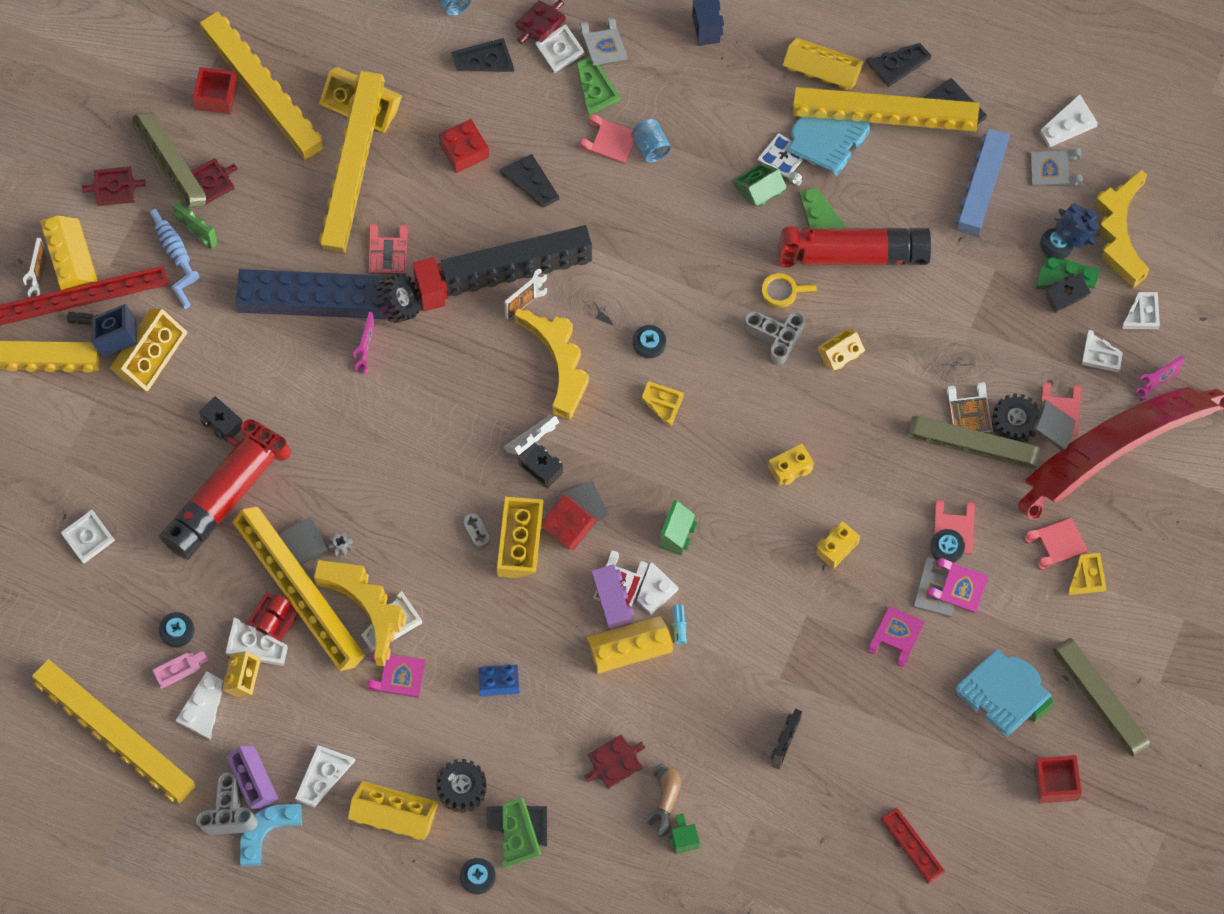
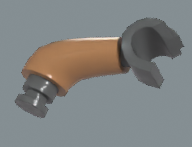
[645,763,681,837]

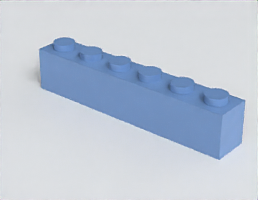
[955,128,1010,236]

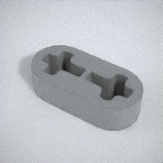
[463,513,490,549]

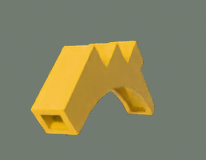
[1095,170,1149,288]
[515,309,589,421]
[314,560,406,667]

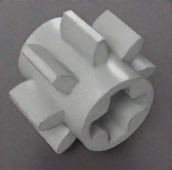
[329,532,353,557]

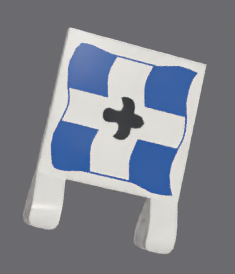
[757,133,816,186]

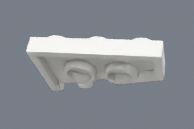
[503,415,559,455]
[361,591,422,652]

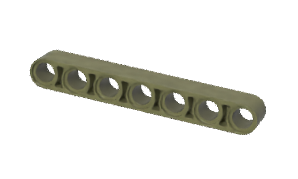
[132,113,206,208]
[907,416,1040,469]
[1053,638,1150,757]

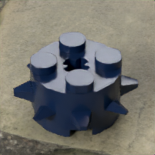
[1054,203,1100,248]

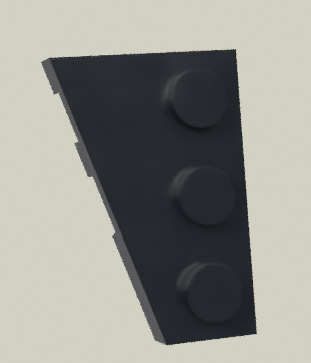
[451,38,514,72]
[866,43,932,87]
[923,78,987,125]
[500,154,559,208]
[771,708,803,770]
[487,806,547,847]

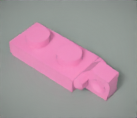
[152,651,208,689]

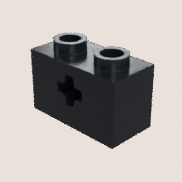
[1045,273,1091,313]
[199,396,243,442]
[519,442,563,489]

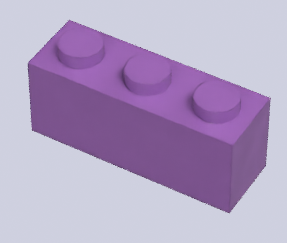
[592,564,634,630]
[226,746,278,809]

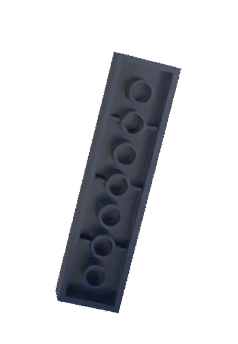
[236,269,389,319]

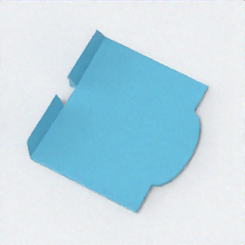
[786,117,870,176]
[956,648,1052,738]

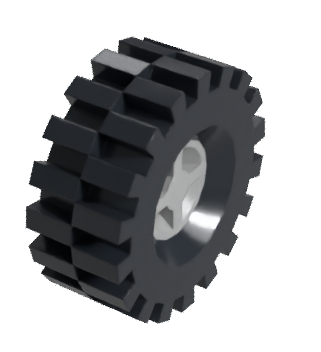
[376,273,421,323]
[991,393,1039,443]
[436,759,487,813]

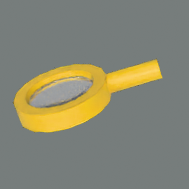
[762,273,817,308]

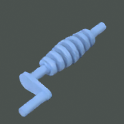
[150,209,200,309]

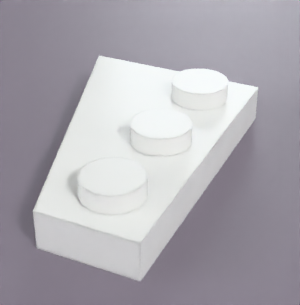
[1040,95,1098,147]
[225,617,288,666]
[176,671,224,741]
[295,745,355,808]

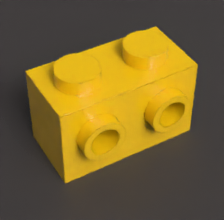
[817,328,865,370]
[768,444,814,486]
[816,522,860,570]
[222,651,261,697]

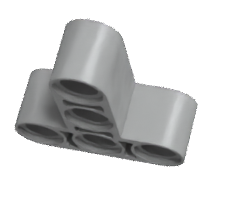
[745,311,805,366]
[196,772,258,836]

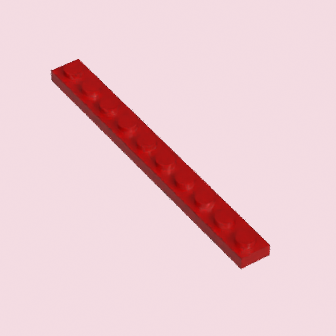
[0,265,169,326]

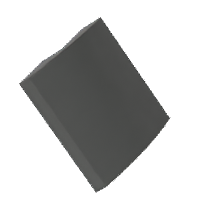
[1032,399,1075,451]
[556,481,609,521]
[279,517,330,566]

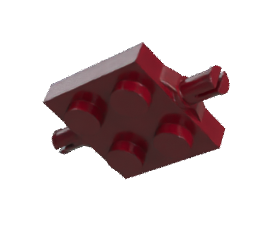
[515,0,566,45]
[191,158,238,207]
[82,166,146,206]
[584,734,645,789]

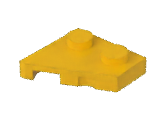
[642,381,684,427]
[1068,553,1107,595]

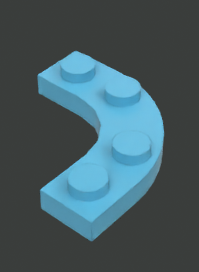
[240,804,302,866]

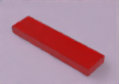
[880,807,945,883]

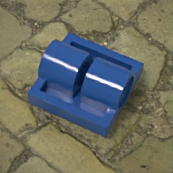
[478,664,520,697]

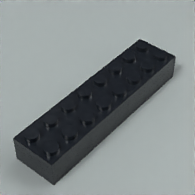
[440,225,592,296]

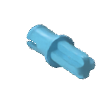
[672,605,687,645]

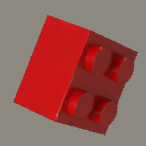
[192,67,238,114]
[439,119,489,173]
[413,257,448,311]
[541,494,598,550]
[1034,755,1082,803]

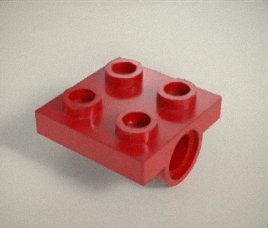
[246,591,299,642]

